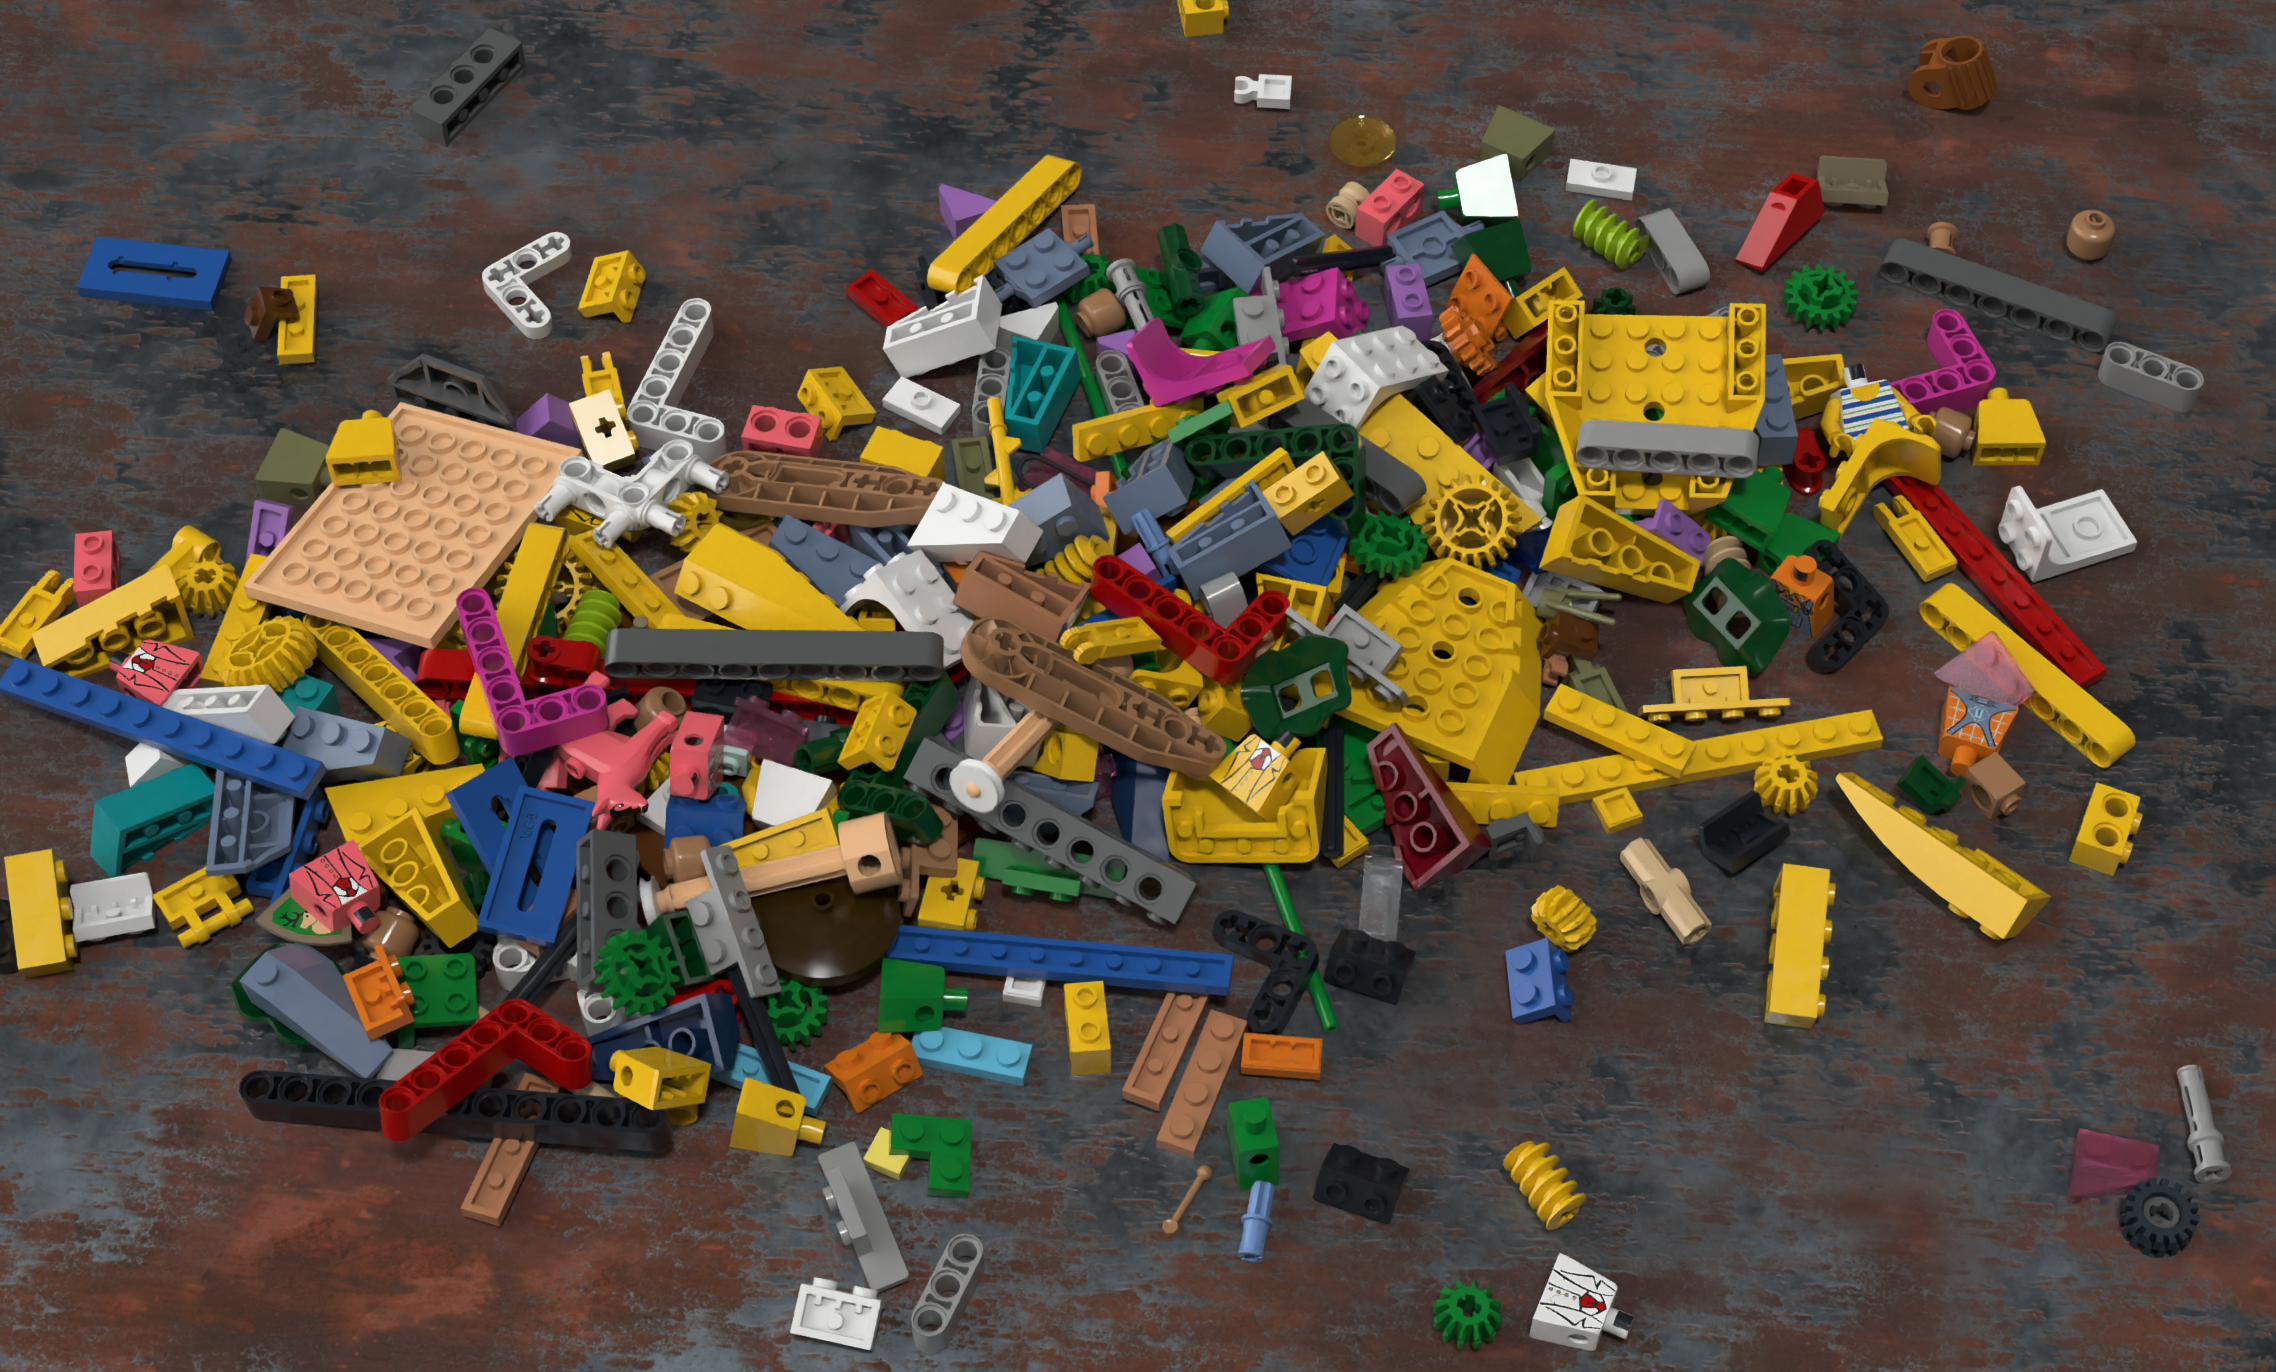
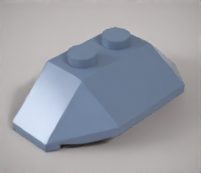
[943,766,1100,835]
[206,770,296,877]

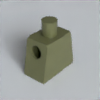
[1479,105,1555,181]
[255,428,332,506]

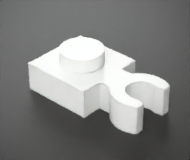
[1234,74,1292,109]

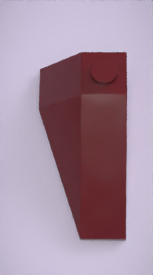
[1471,320,1548,404]
[1366,723,1492,891]

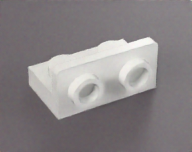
[790,1277,887,1350]

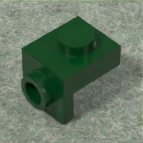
[1896,755,1966,815]

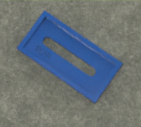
[77,236,232,311]
[445,757,577,912]
[477,785,595,948]

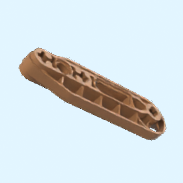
[702,451,945,527]
[960,616,1226,779]

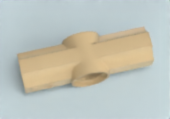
[1620,838,1712,946]

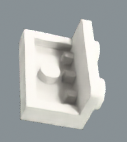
[70,872,156,942]

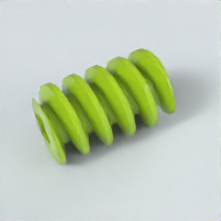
[1573,199,1649,269]
[562,589,623,659]

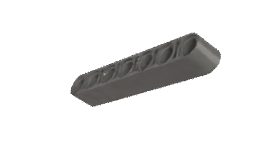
[1880,239,2117,353]
[1220,368,1427,515]

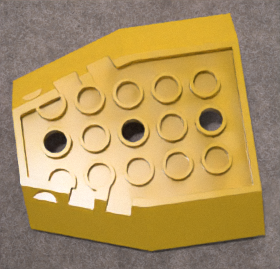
[1545,300,1766,516]
[1295,557,1543,785]

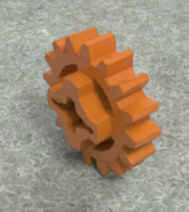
[1439,305,1497,376]

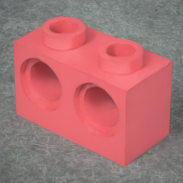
[1355,169,1424,246]
[741,405,823,458]
[73,530,121,608]

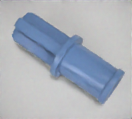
[1131,508,1179,578]
[1237,1181,1275,1263]

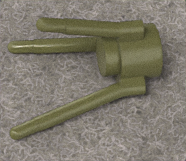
[1536,586,1622,626]

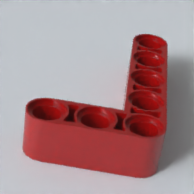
[1090,555,1290,684]
[379,999,593,1141]

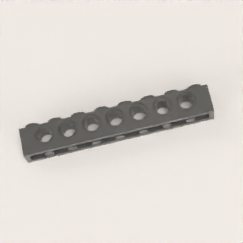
[903,735,1200,926]

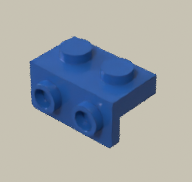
[664,793,747,848]
[1505,938,1574,1025]

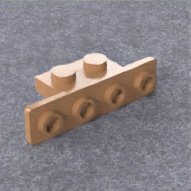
[897,782,958,917]

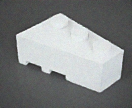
[907,483,1043,565]
[963,675,1042,767]

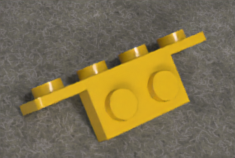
[1637,666,1791,723]

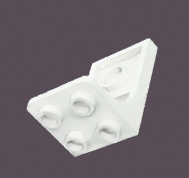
[1304,325,1449,431]
[1998,486,2138,583]
[839,549,975,670]

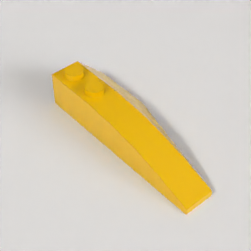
[674,523,868,631]
[1835,772,2052,940]

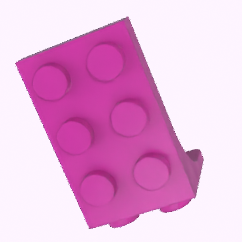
[1236,267,1370,347]
[1127,317,1276,407]

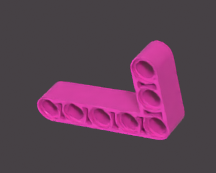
[1889,309,1996,415]
[456,587,609,756]

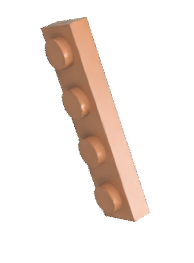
[1122,991,1212,1111]
[1156,1009,1248,1160]
[460,1072,564,1226]

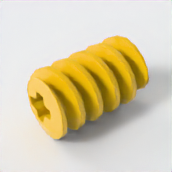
[1035,535,1115,586]
[1503,1141,1587,1231]

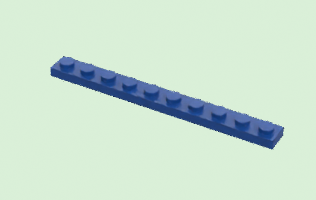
[0,657,327,801]
[881,925,1234,996]

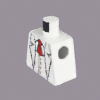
[1529,1253,1634,1351]

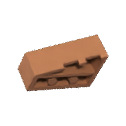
[953,551,1091,643]

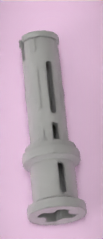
[1106,258,1155,331]
[2176,1065,2232,1184]

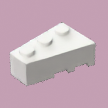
[883,274,1002,378]

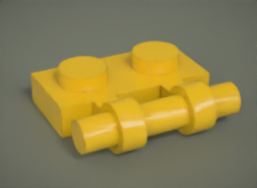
[152,867,254,949]

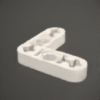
[482,232,572,339]

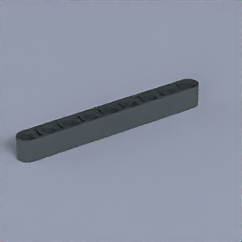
[604,628,944,681]

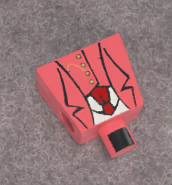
[109,639,204,707]
[670,711,724,800]
[289,839,380,934]

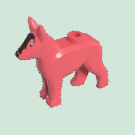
[558,671,678,830]

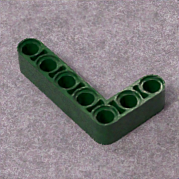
[1185,423,1366,535]
[837,668,960,844]

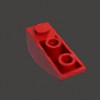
[1736,172,1825,271]

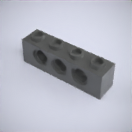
[410,28,526,147]
[576,829,641,993]

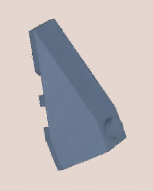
[239,943,394,1079]

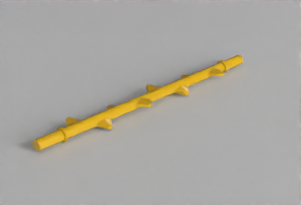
[984,397,1027,570]

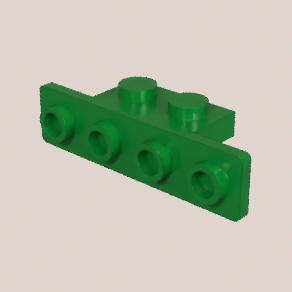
[972,837,1126,901]

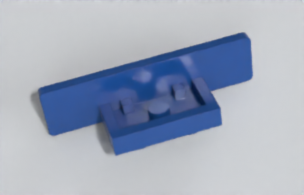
[246,786,329,906]

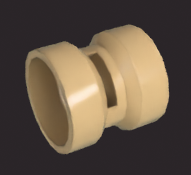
[1326,182,1370,229]

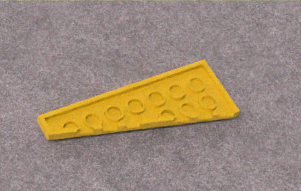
[1299,331,1543,567]

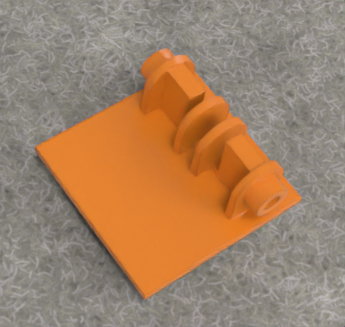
[1445,253,1514,342]

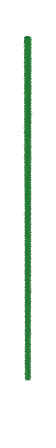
[1050,292,1340,1033]

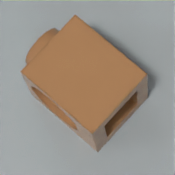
[1960,752,2026,821]

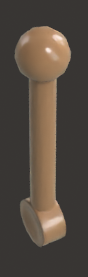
[1162,1165,1212,1237]

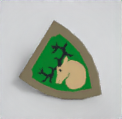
[255,887,352,946]

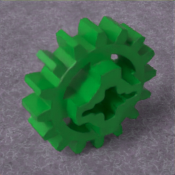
[1782,264,1859,331]
[1348,510,1428,579]
[593,929,680,1017]
[743,975,828,1051]

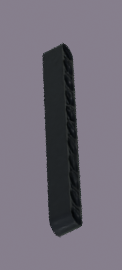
[239,1070,673,1151]

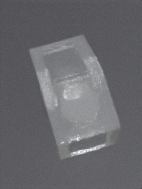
[1358,855,1403,942]

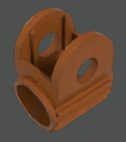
[1907,36,1999,110]

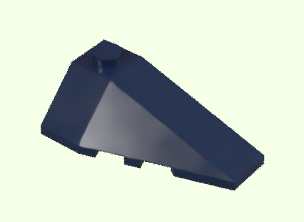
[1100,743,1171,863]
[586,993,740,1080]

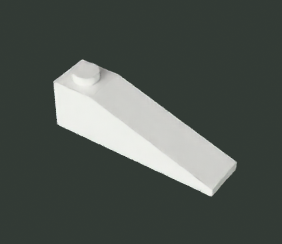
[162,685,295,744]

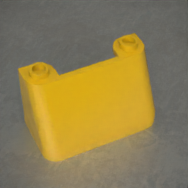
[1162,748,1328,863]

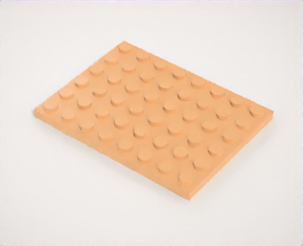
[243,402,583,649]

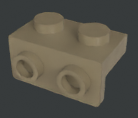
[1816,156,1889,209]

